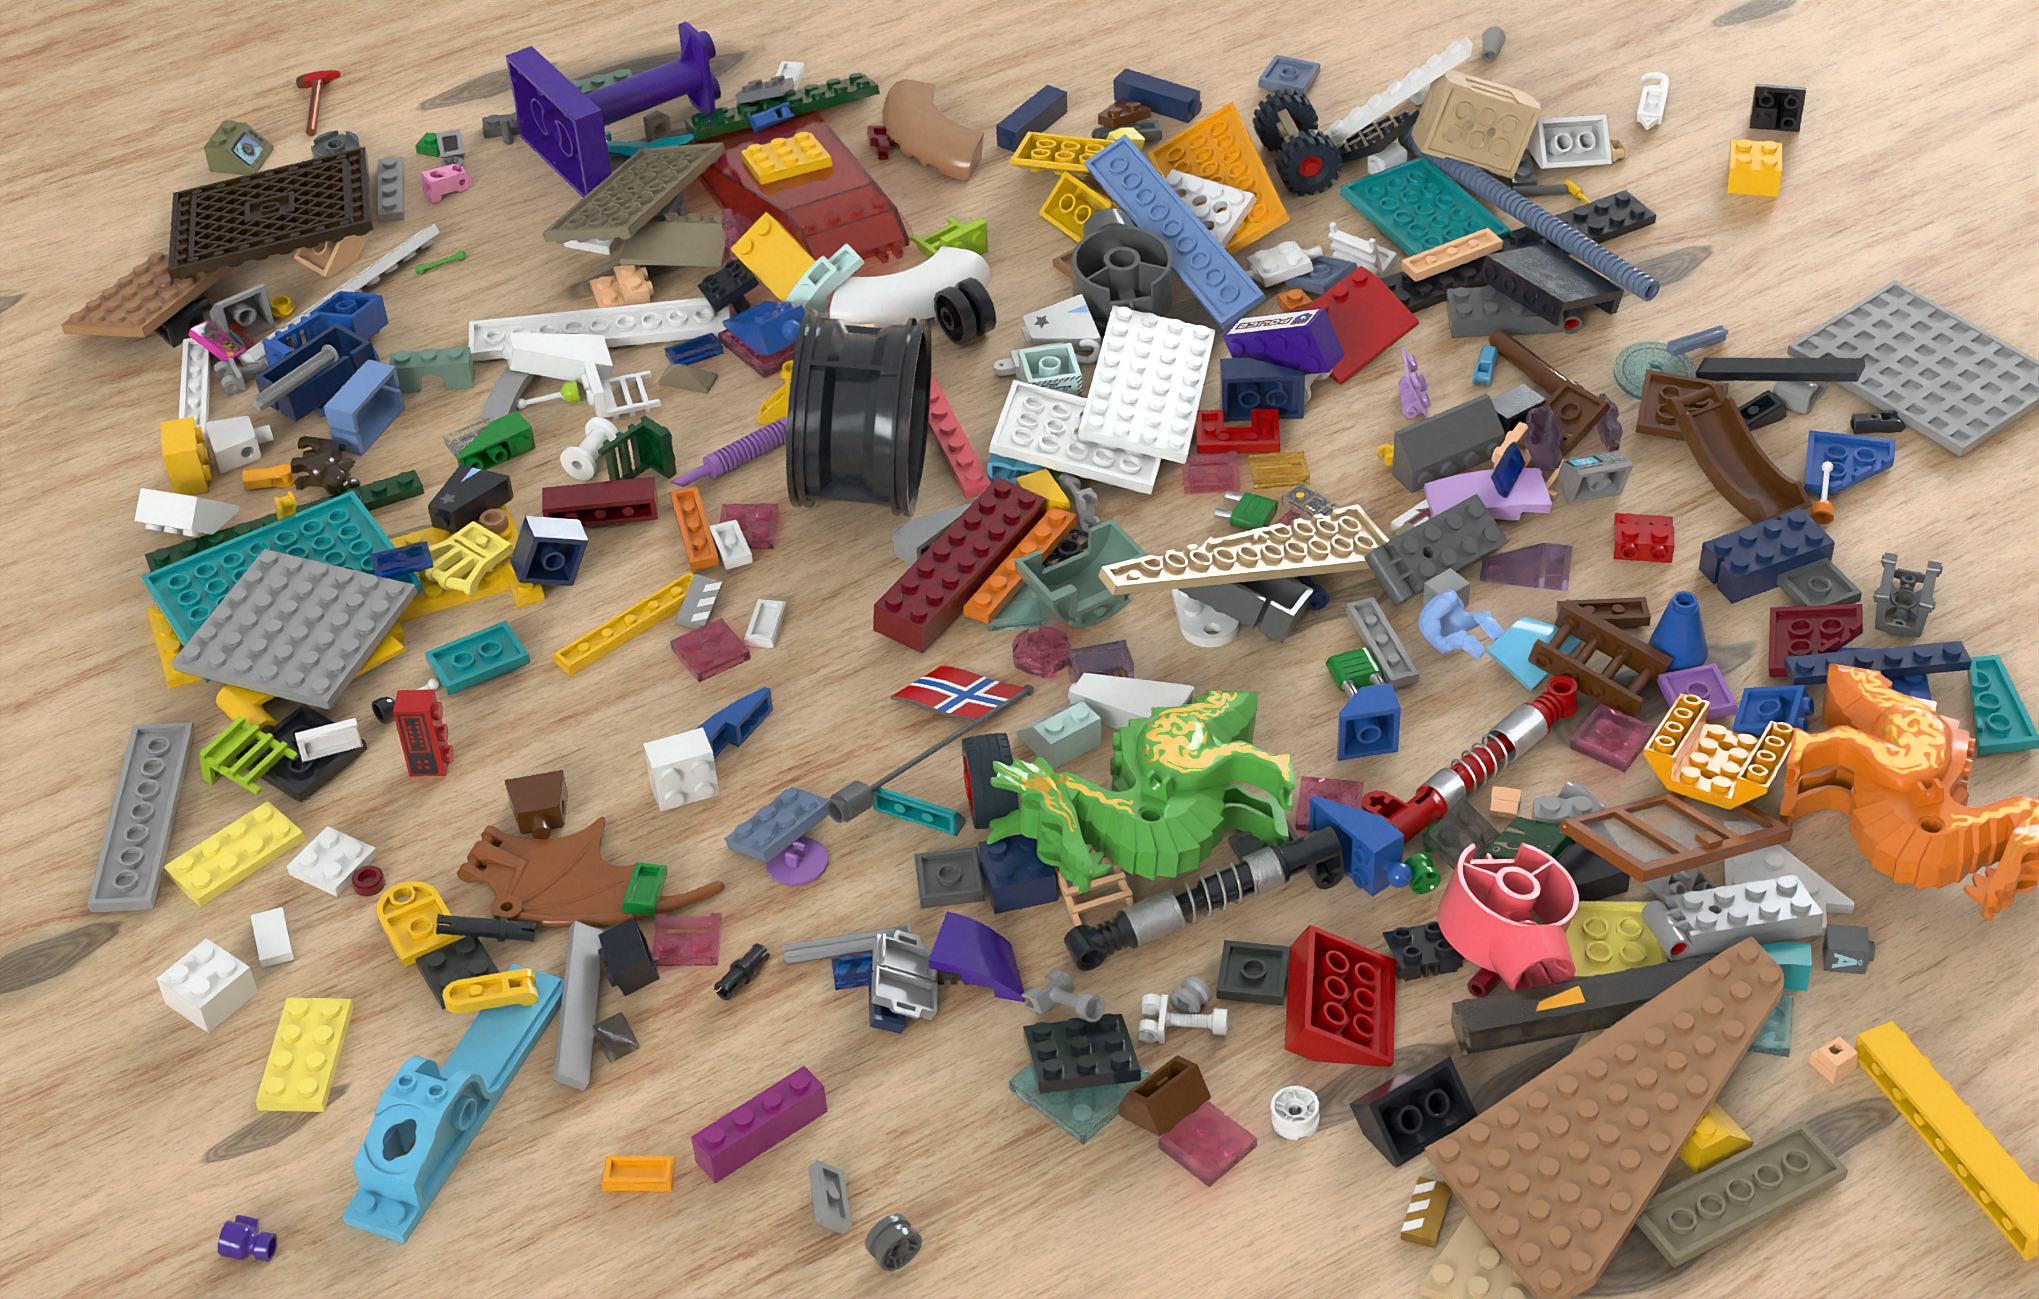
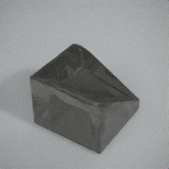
[592,1012,640,1063]

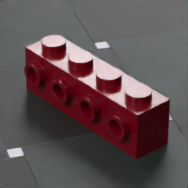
[542,477,658,527]

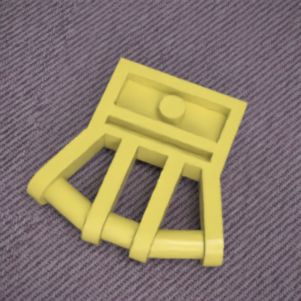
[414,521,513,596]

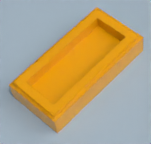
[601,1156,676,1192]

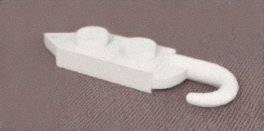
[1636,72,1670,130]

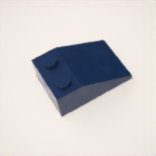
[1220,358,1305,422]

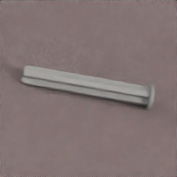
[252,344,339,411]
[783,921,912,964]

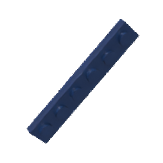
[1783,641,1972,685]

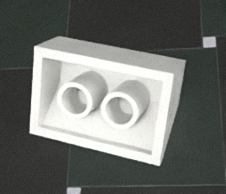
[1528,115,1612,169]
[135,488,240,538]

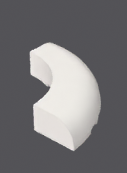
[829,246,991,328]

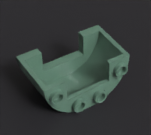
[1015,518,1148,627]

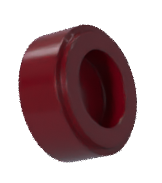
[352,866,385,897]

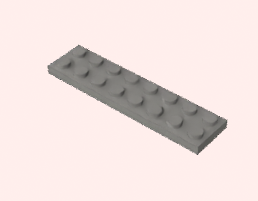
[87,722,195,913]

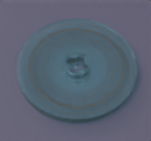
[1613,342,1696,400]

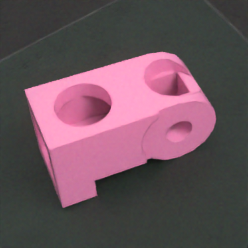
[421,164,472,203]

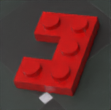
[1196,409,1280,454]

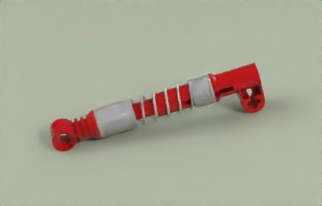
[1362,676,1577,846]

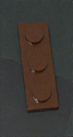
[1556,597,1651,627]

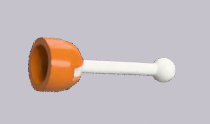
[1810,461,1835,524]

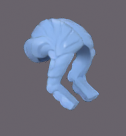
[1418,589,1504,661]

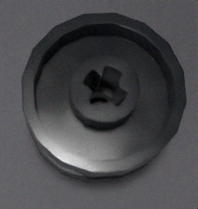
[934,277,996,345]

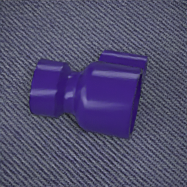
[218,1215,277,1262]

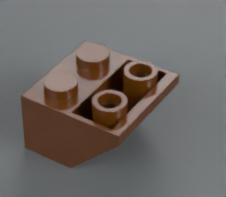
[1118,1055,1211,1137]

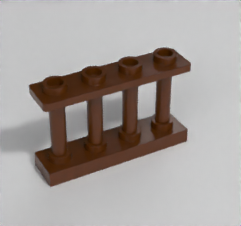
[1528,599,1673,721]

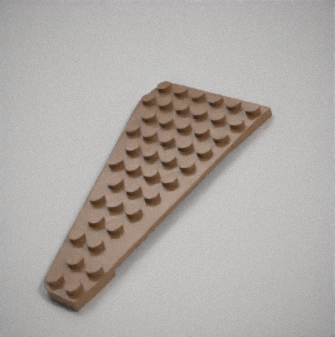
[1425,936,1784,1299]

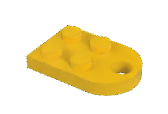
[376,881,463,968]

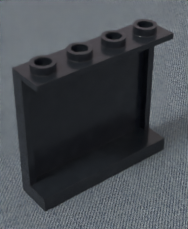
[1479,243,1625,326]

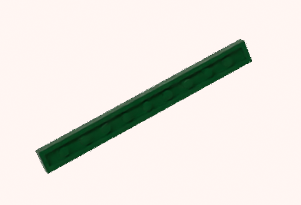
[145,470,425,572]

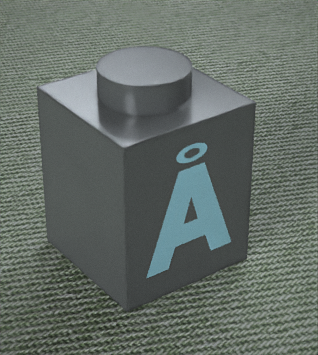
[1822,924,1875,974]

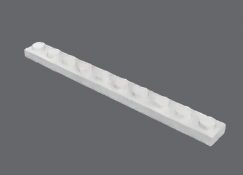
[238,224,440,366]

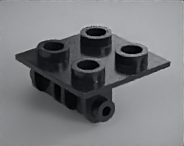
[1382,921,1466,982]

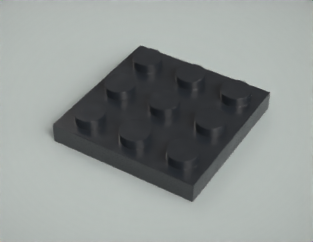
[1336,109,1420,164]
[236,704,368,803]
[1023,1014,1141,1094]

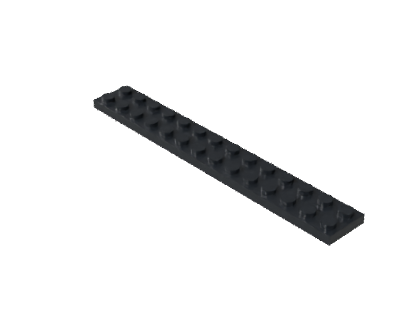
[1381,190,1656,313]

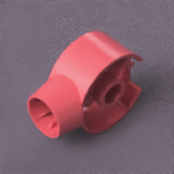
[1437,843,1579,1002]

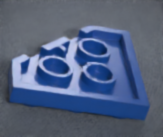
[1804,430,1895,496]

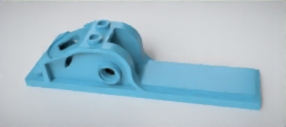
[342,964,564,1244]

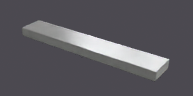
[553,921,604,1091]

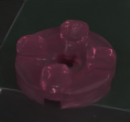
[1012,626,1071,679]

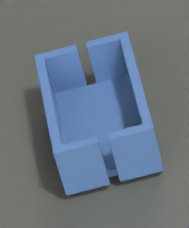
[324,359,405,456]

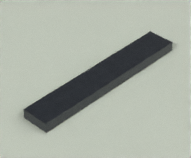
[1696,358,1866,382]

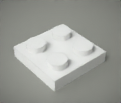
[287,826,378,897]

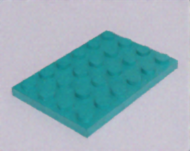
[1340,156,1511,257]

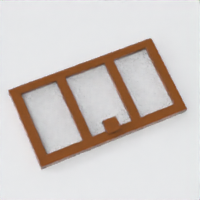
[1559,792,1793,883]

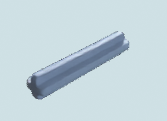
[1665,325,1728,356]

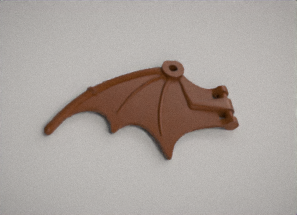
[457,817,725,928]

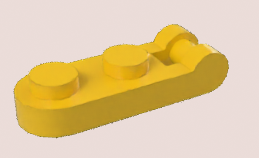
[442,968,538,1014]

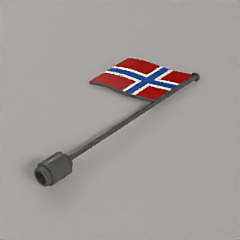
[826,666,1034,823]

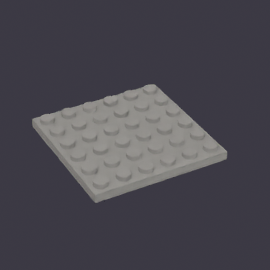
[172,549,417,710]

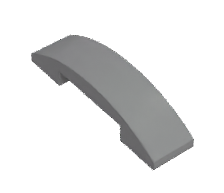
[481,365,542,423]

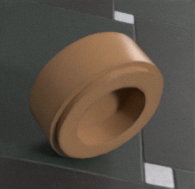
[479,509,509,534]

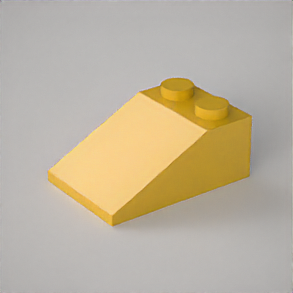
[731,212,816,302]

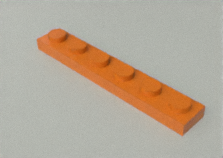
[963,506,1077,624]

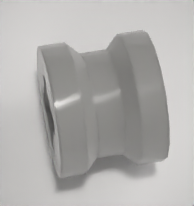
[1170,976,1212,1015]

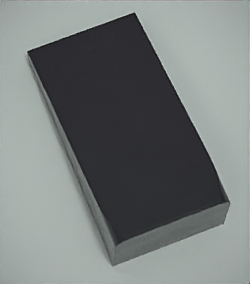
[1738,390,1787,431]

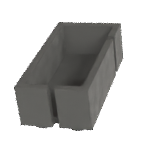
[1178,537,1314,643]

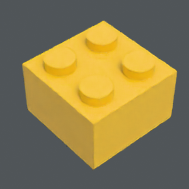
[1727,139,1782,197]
[160,416,212,496]

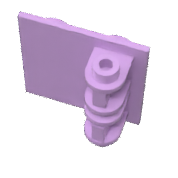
[1398,346,1431,419]

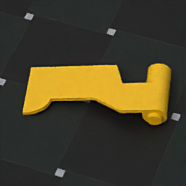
[216,633,405,742]

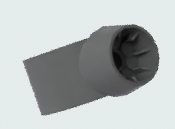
[1072,208,1172,322]

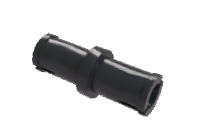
[714,943,770,1000]

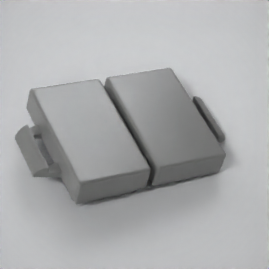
[871,929,938,1020]

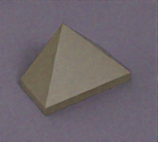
[658,364,718,394]

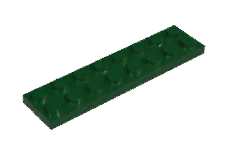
[684,73,880,140]

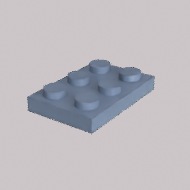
[724,787,829,863]

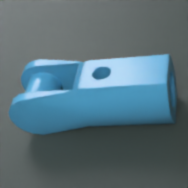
[1472,345,1498,386]

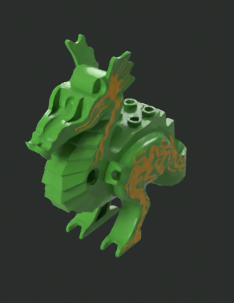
[987,690,1295,894]

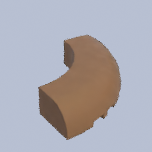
[882,79,984,181]

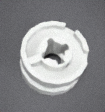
[1271,1086,1320,1140]

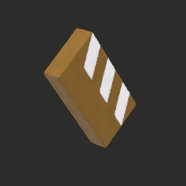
[1401,1176,1453,1248]

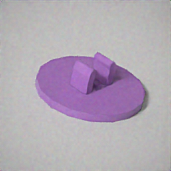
[766,837,828,886]

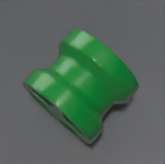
[1404,853,1441,894]

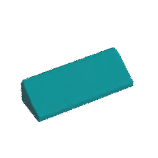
[873,787,966,836]

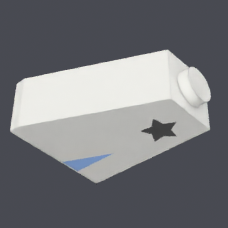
[1021,294,1102,351]

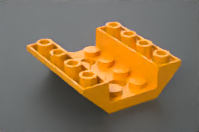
[1643,693,1796,810]

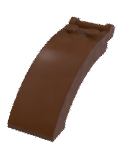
[1666,381,1813,523]

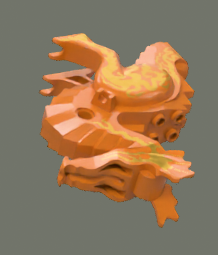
[1779,663,2039,922]

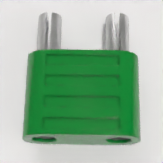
[1214,491,1279,531]
[1326,648,1385,700]

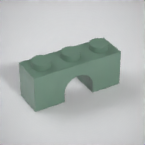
[389,347,475,394]

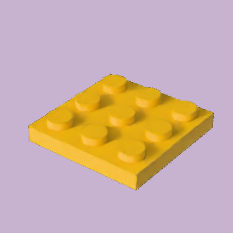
[741,132,833,185]

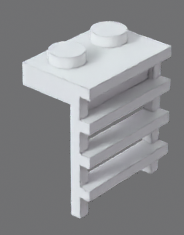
[1328,222,1398,279]
[581,360,661,420]

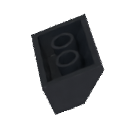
[1349,1056,1478,1167]

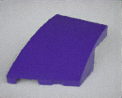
[929,912,1025,1002]

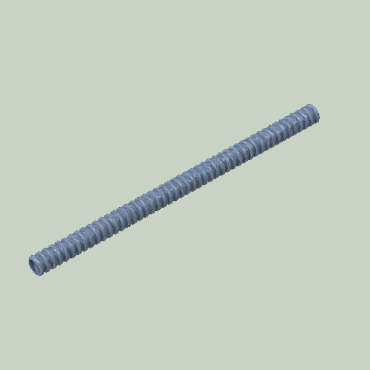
[1398,127,1660,301]

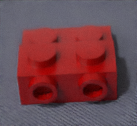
[1613,513,1675,563]

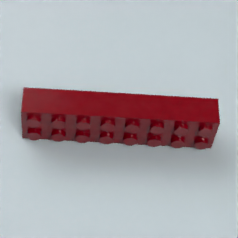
[873,477,1046,653]

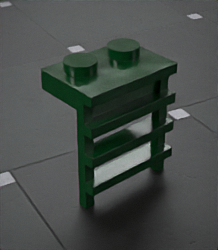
[598,415,677,481]

